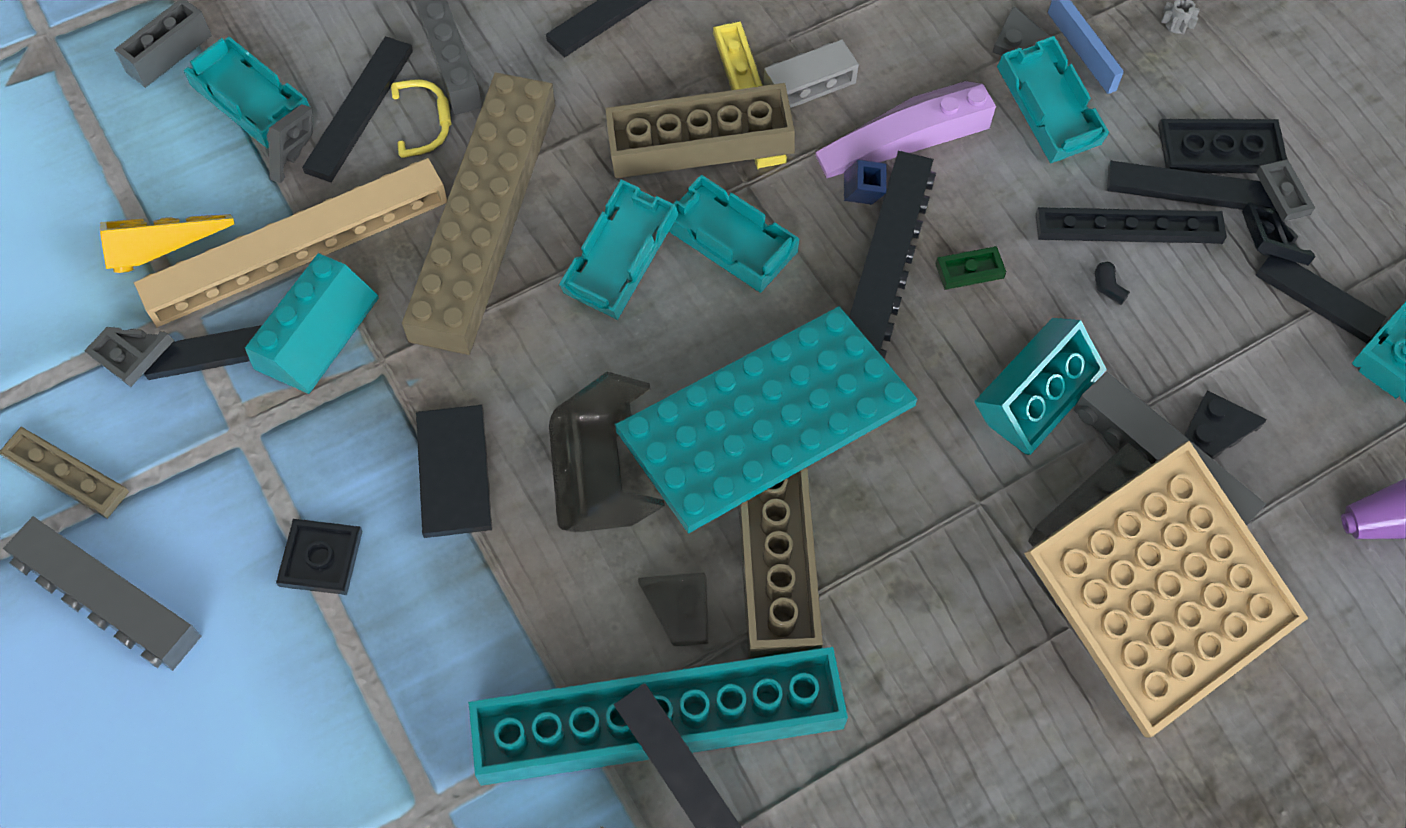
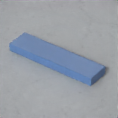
[1048,0,1124,94]

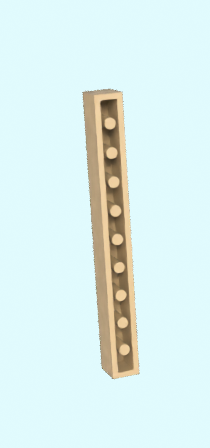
[134,158,447,328]

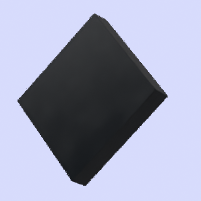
[276,519,363,595]

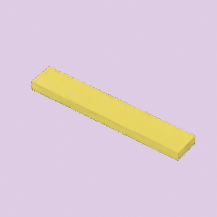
[713,22,787,169]

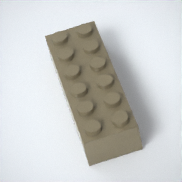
[605,83,795,179]
[739,467,823,659]

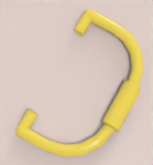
[391,80,452,158]

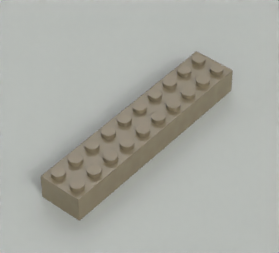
[402,72,555,355]

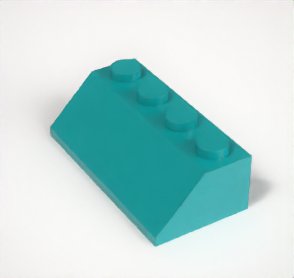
[245,253,379,394]
[974,318,1107,455]

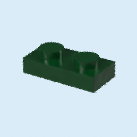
[935,246,1006,290]

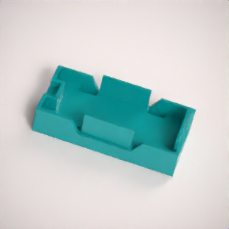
[183,36,310,149]
[997,36,1109,164]
[669,174,800,293]
[559,179,678,320]
[1351,302,1406,403]

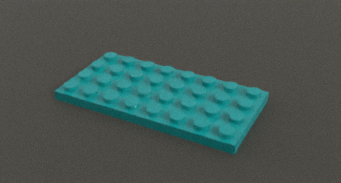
[615,306,917,534]

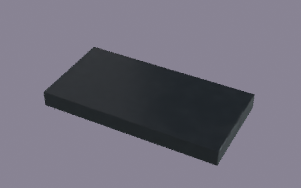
[1158,119,1287,173]
[416,405,492,538]

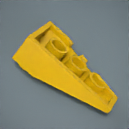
[100,214,234,273]

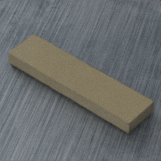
[0,427,129,519]

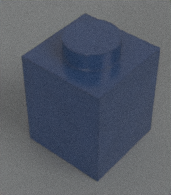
[844,160,887,205]

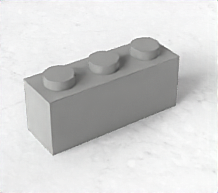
[763,39,859,108]

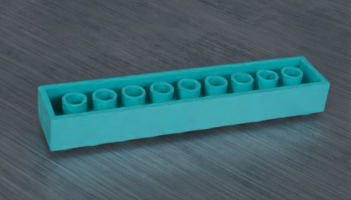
[469,647,848,786]

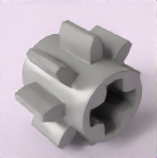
[1161,0,1200,34]

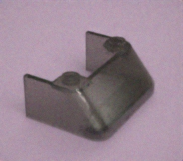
[549,371,665,533]

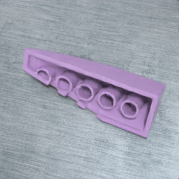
[815,81,996,178]

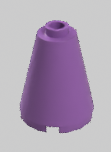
[1341,478,1406,539]

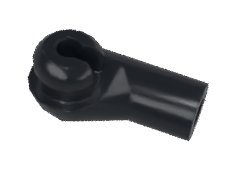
[1094,261,1130,305]

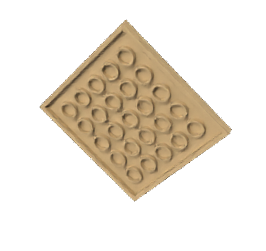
[1024,441,1308,737]

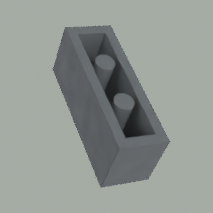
[114,0,212,88]

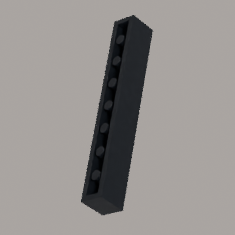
[849,150,936,360]

